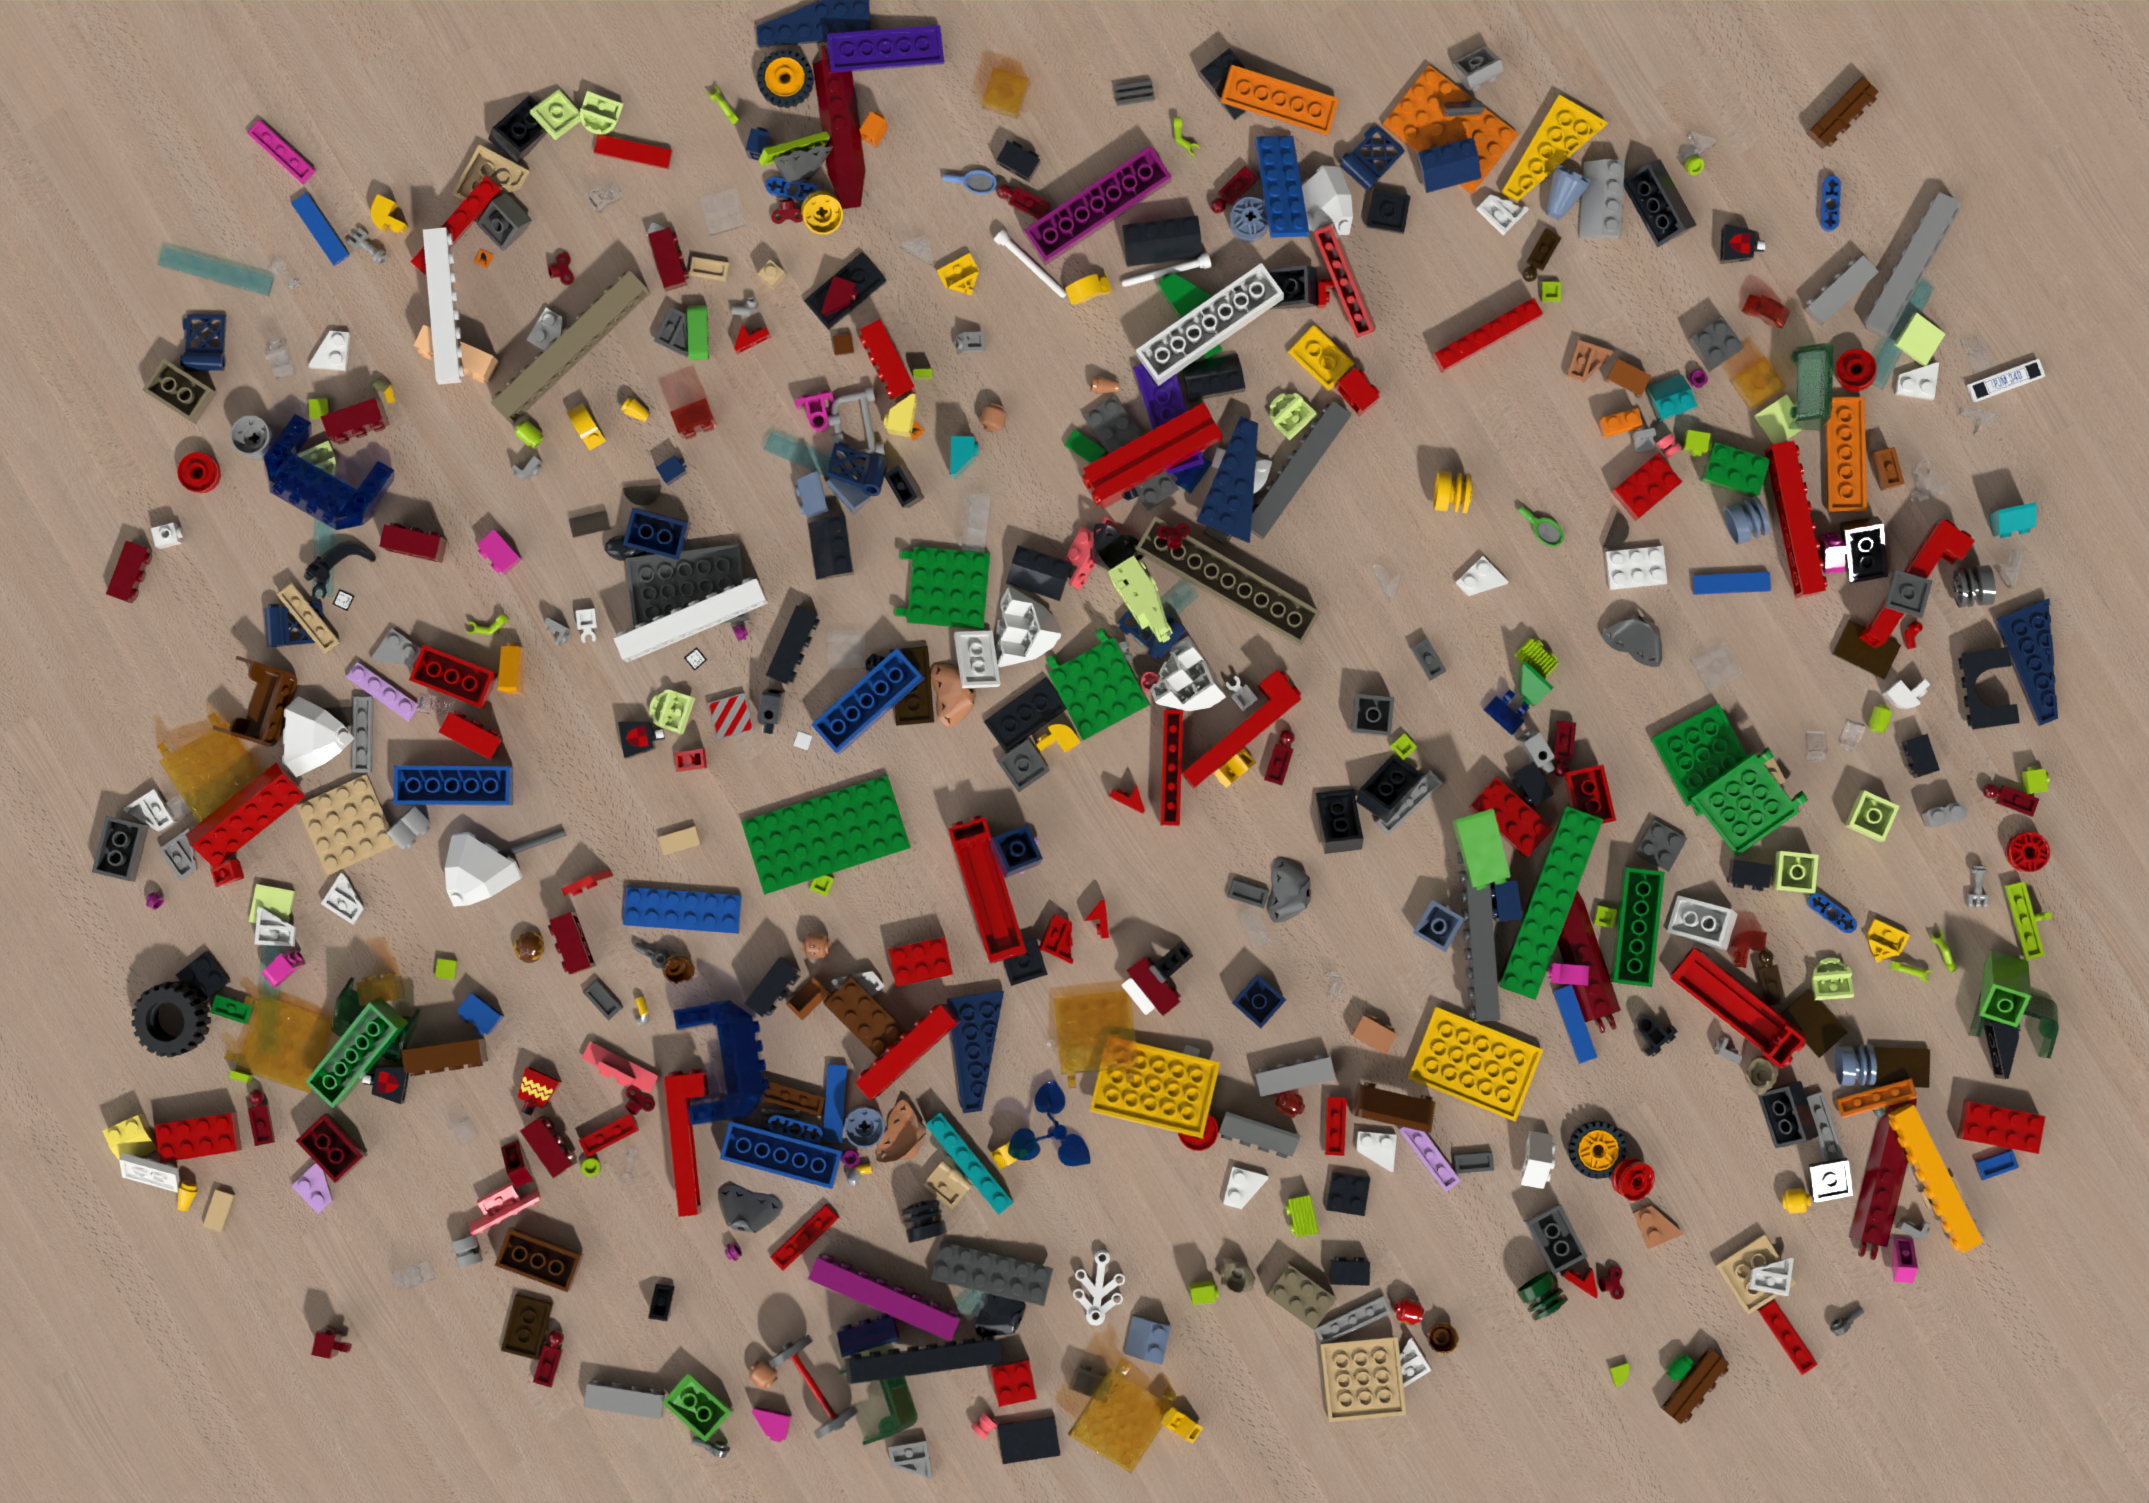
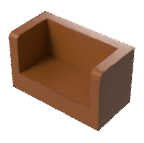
[1605,358,1652,398]
[1871,447,1905,491]
[786,977,830,1020]

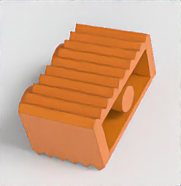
[859,111,888,148]
[1598,408,1643,438]

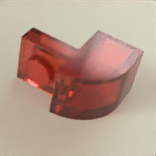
[1742,294,1790,329]
[1730,930,1767,968]

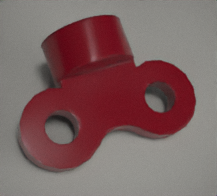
[771,199,803,224]
[548,253,574,286]
[1157,523,1190,549]
[624,1085,655,1116]
[1598,1266,1624,1300]

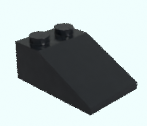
[1199,48,1246,121]
[488,95,548,164]
[1267,265,1318,309]
[1840,516,1888,583]
[1356,754,1424,823]
[1316,788,1364,854]
[1983,1019,2021,1079]

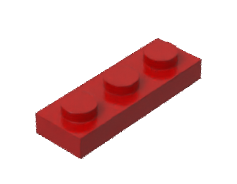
[1325,1097,1347,1156]
[578,1113,639,1157]

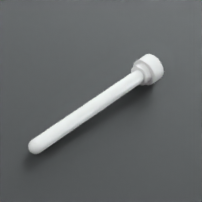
[994,229,1067,298]
[1121,253,1212,287]

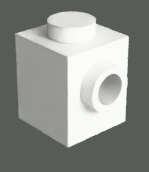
[151,523,184,549]

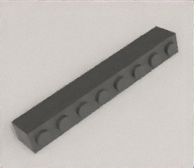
[1251,401,1352,540]

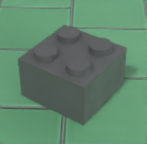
[1687,316,1745,372]
[1351,694,1395,737]

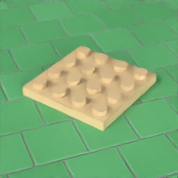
[296,774,397,876]
[1320,1336,1407,1422]

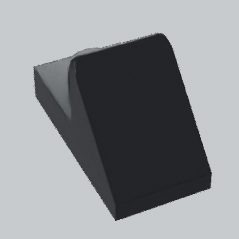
[648,1284,675,1322]

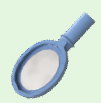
[943,170,997,195]

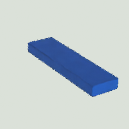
[291,192,350,266]
[1692,572,1771,595]
[1553,985,1598,1064]
[823,1064,848,1143]

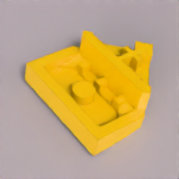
[936,253,979,296]
[1866,918,1910,963]

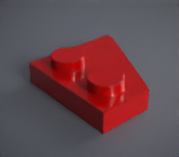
[561,869,613,896]
[1038,914,1073,964]

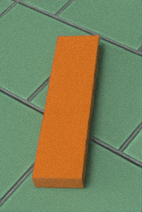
[1836,1078,1917,1119]

